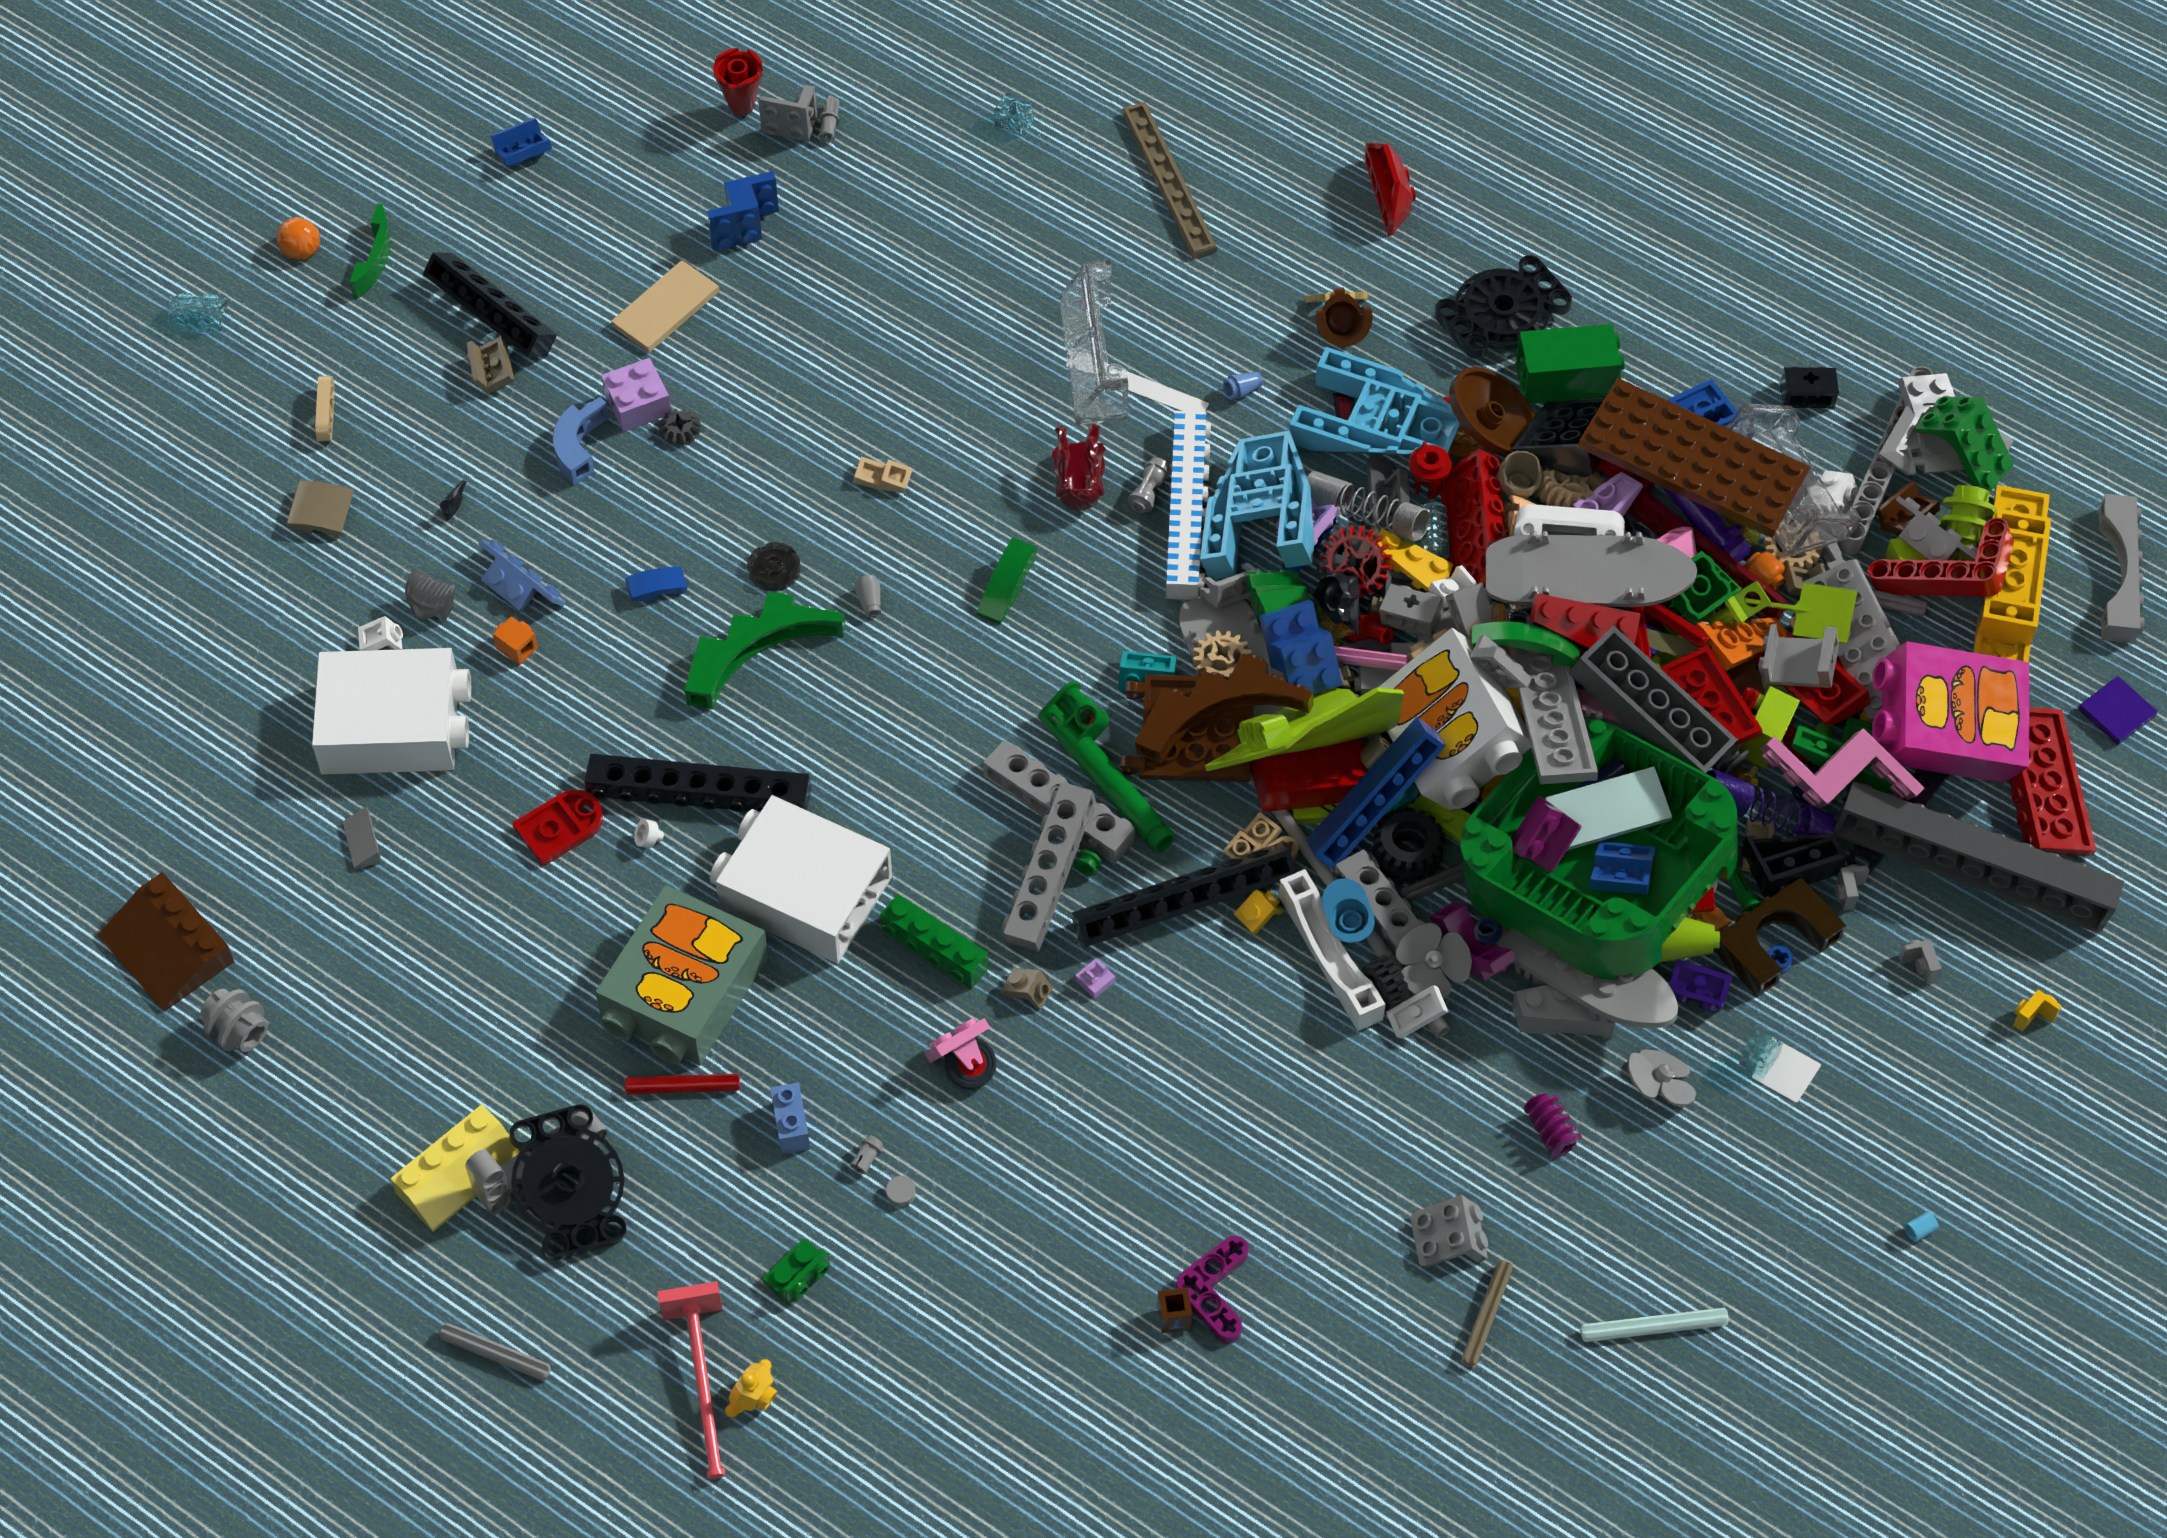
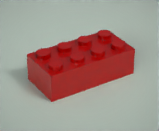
[1251,738,1368,812]

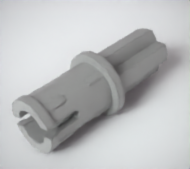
[818,96,840,142]

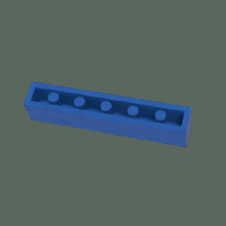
[1306,717,1446,870]

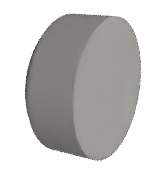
[886,1176,916,1207]

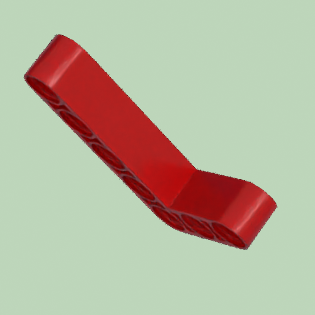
[1867,518,2014,597]

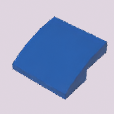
[1590,841,1656,895]

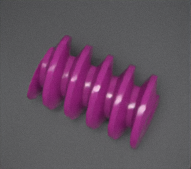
[1523,1093,1582,1159]

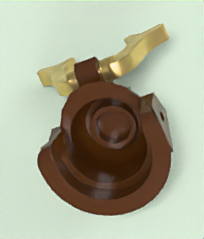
[1304,287,1373,347]

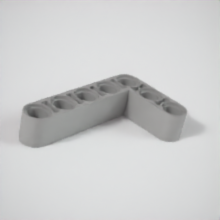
[465,1110,608,1215]

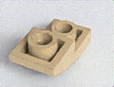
[1223,812,1282,859]

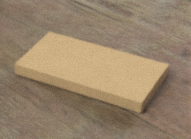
[611,260,720,353]

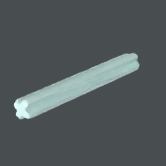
[1581,1308,1729,1342]

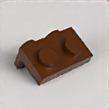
[1877,481,1940,536]

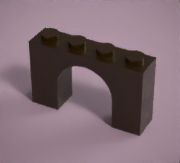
[1714,877,1846,998]

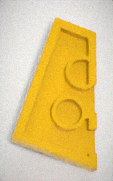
[1377,529,1453,592]

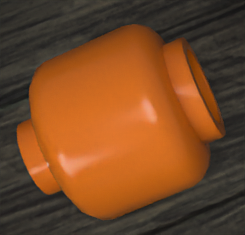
[1745,552,1785,590]

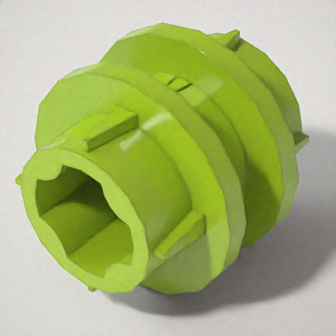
[1939,485,1996,545]

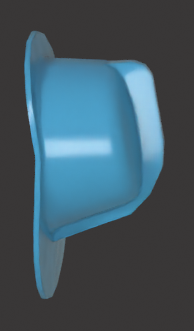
[1322,878,1375,943]

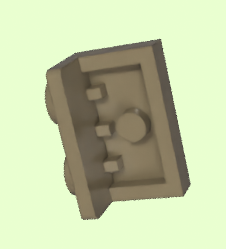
[467,336,514,394]

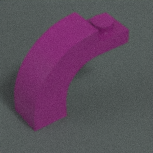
[1429,902,1516,980]

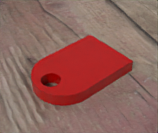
[512,790,603,867]

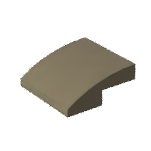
[286,481,354,538]

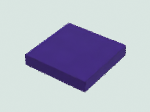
[2078,676,2158,745]

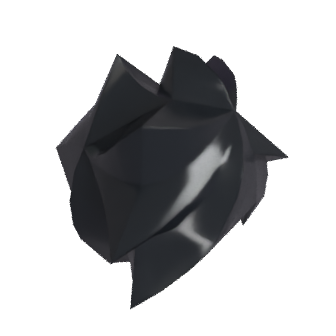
[1312,568,1362,635]

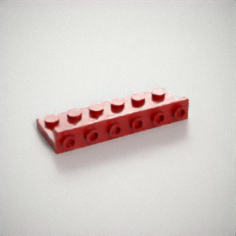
[1440,449,1506,588]
[2009,707,2097,856]

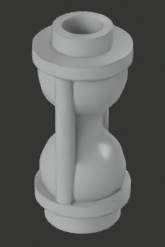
[1128,457,1170,513]

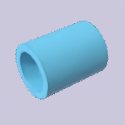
[1904,1212,1939,1242]

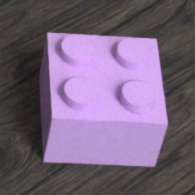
[601,358,671,432]

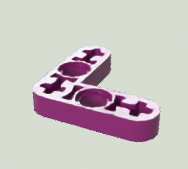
[1176,1236,1249,1344]

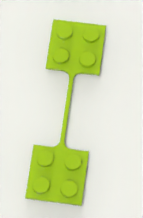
[1701,583,1857,644]

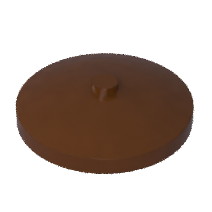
[1449,367,1536,458]

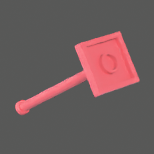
[657,1281,726,1479]

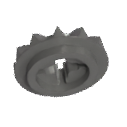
[659,408,701,445]

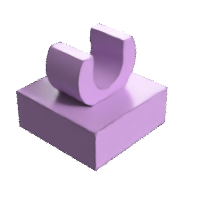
[1075,958,1116,999]

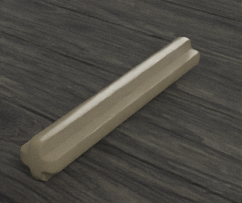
[1461,1260,1513,1368]

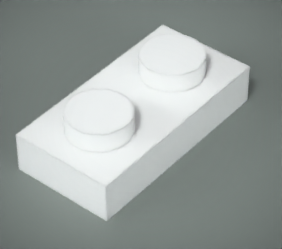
[1386,985,1449,1039]

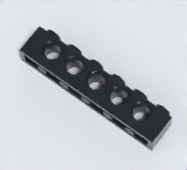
[422,252,557,357]

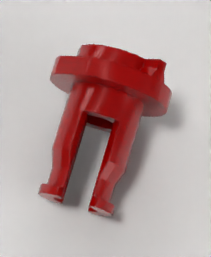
[1409,441,1452,500]

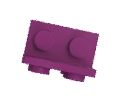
[1511,796,1582,872]

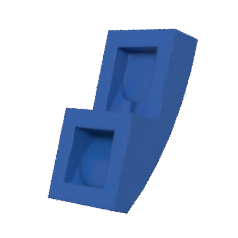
[625,566,688,601]

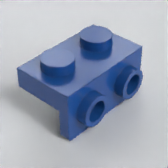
[490,118,552,167]

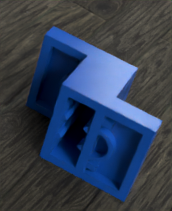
[707,171,779,251]
[1668,379,1741,432]
[1259,600,1343,694]

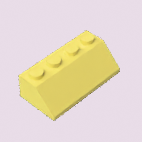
[391,1104,520,1232]

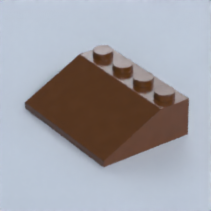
[98,872,234,1012]

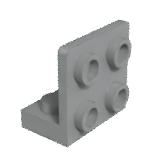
[758,85,818,142]

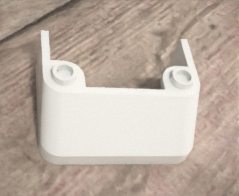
[1514,504,1625,536]

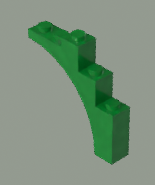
[684,592,845,709]

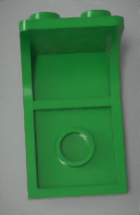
[1915,396,2014,492]

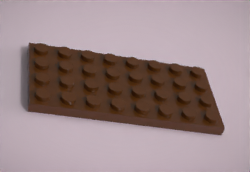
[1577,378,1811,538]

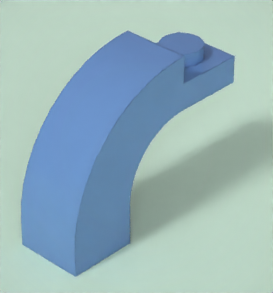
[553,397,609,486]

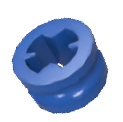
[1768,945,1793,974]

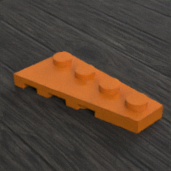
[1695,617,1790,671]

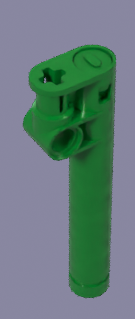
[1038,681,1176,853]

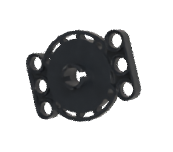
[1435,255,1572,359]
[509,1104,627,1261]

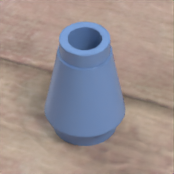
[1223,372,1263,400]

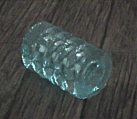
[1416,502,1450,560]

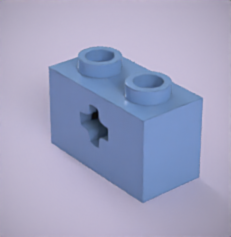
[770,1082,810,1155]

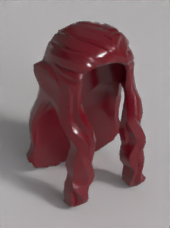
[1052,424,1106,511]

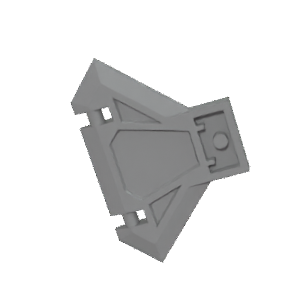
[1878,373,2014,476]

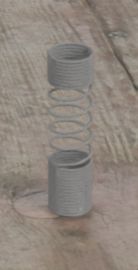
[1307,471,1430,541]

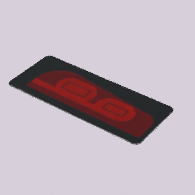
[1332,393,1355,421]

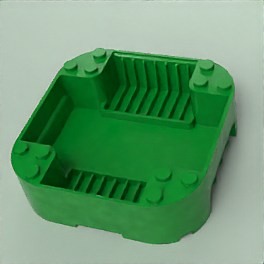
[1460,719,1738,980]

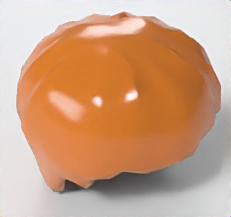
[277,217,321,261]

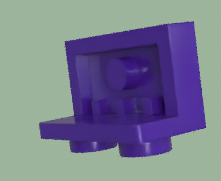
[1669,959,1732,1012]

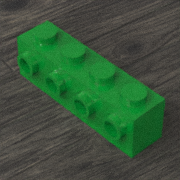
[880,894,989,989]

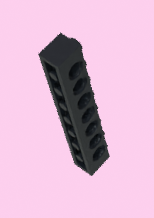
[584,753,811,812]
[1070,842,1296,947]

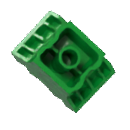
[1661,551,1742,636]
[1244,569,1325,631]

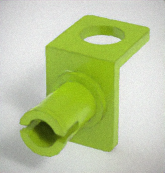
[1707,581,1771,625]

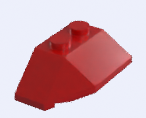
[1364,143,1416,236]

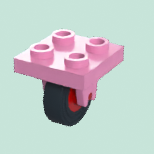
[924,1018,996,1089]

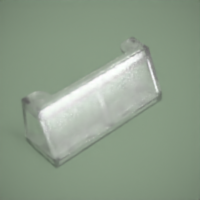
[1059,260,1128,425]
[1727,404,1862,556]

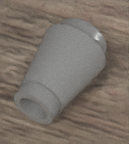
[854,575,881,617]

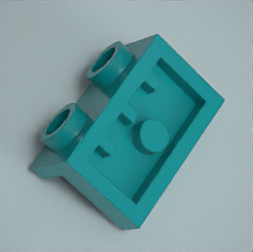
[1118,651,1177,691]

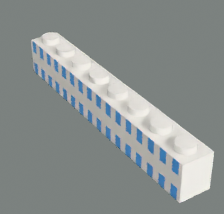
[1166,411,1211,600]

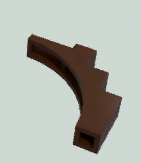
[1135,653,1314,764]

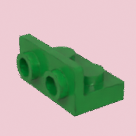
[762,1238,830,1305]

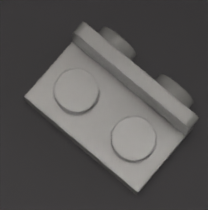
[1470,635,1532,688]

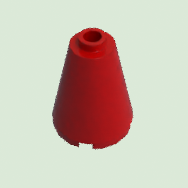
[713,48,763,116]

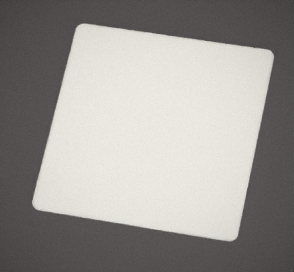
[1752,1040,1821,1102]

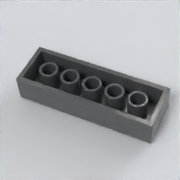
[1569,625,1738,773]

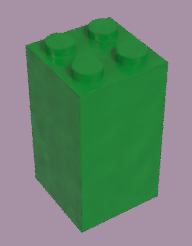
[1515,324,1625,404]

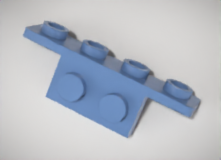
[478,539,566,611]

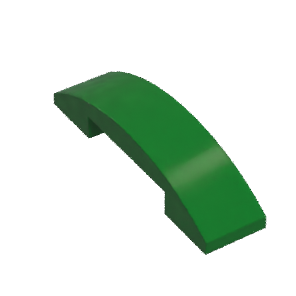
[350,203,390,298]
[1470,622,1580,668]

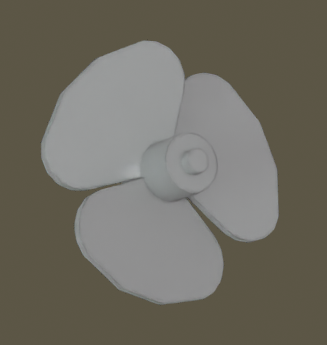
[1395,923,1472,999]
[1628,1049,1696,1106]

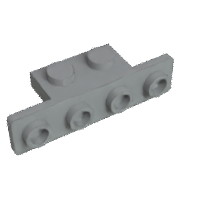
[1896,496,1978,561]

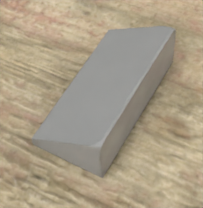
[343,807,382,870]

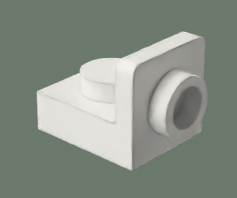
[1428,565,1476,608]
[358,616,403,651]

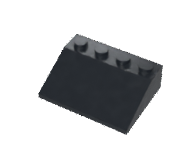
[1512,399,1604,477]

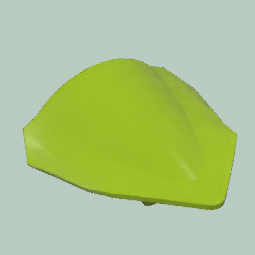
[1205,687,1405,771]

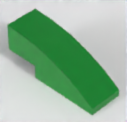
[977,537,1036,624]

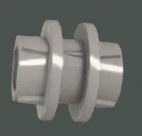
[199,988,269,1052]

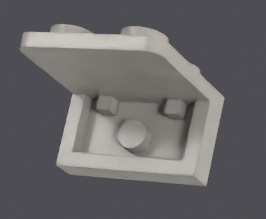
[1410,1195,1488,1268]

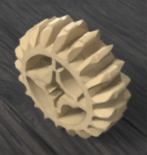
[1537,467,1606,508]

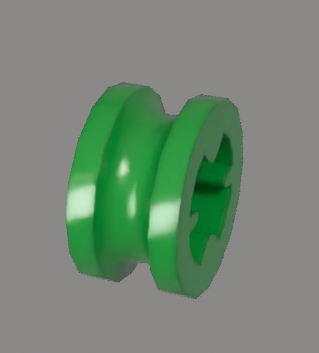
[1074,850,1102,876]

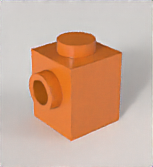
[493,616,538,666]

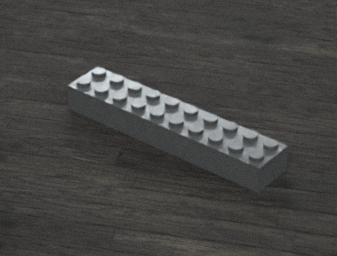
[1833,782,2125,934]

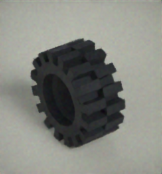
[1362,955,1410,1011]

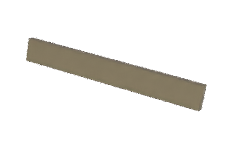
[1122,102,1217,259]

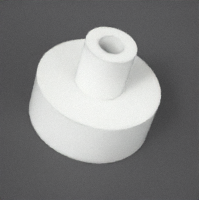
[634,819,664,848]

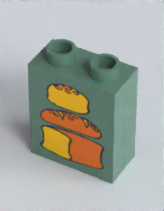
[595,885,769,1066]

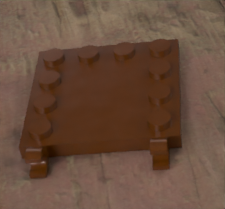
[1120,675,1254,782]

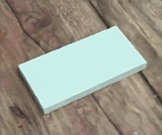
[1546,767,1672,851]

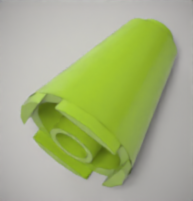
[1659,917,1720,963]

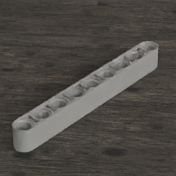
[1838,366,1933,555]

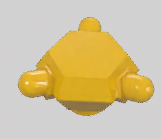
[725,1359,778,1418]

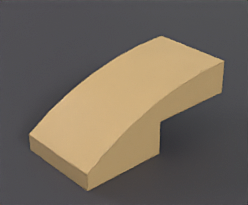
[852,456,913,492]

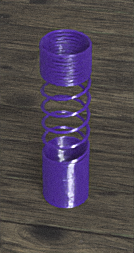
[1706,769,1835,838]

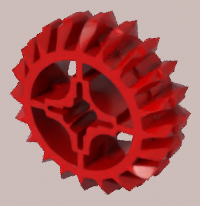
[1320,525,1393,598]

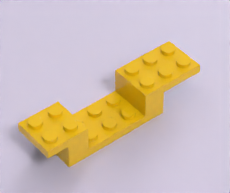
[1973,485,2051,662]

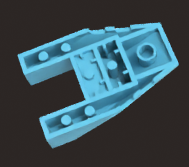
[1289,347,1460,456]
[1200,431,1314,580]

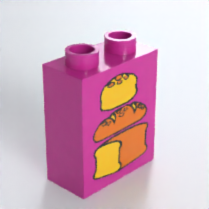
[1872,641,2029,783]

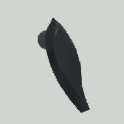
[440,480,467,522]

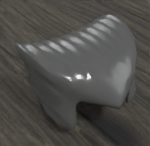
[405,570,456,621]

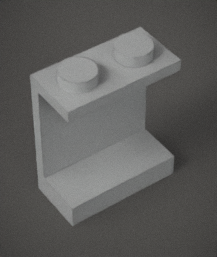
[1759,624,1839,688]

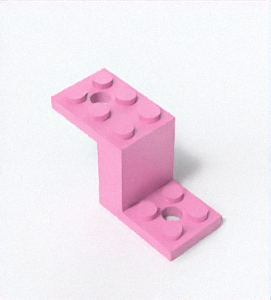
[1760,728,1924,808]

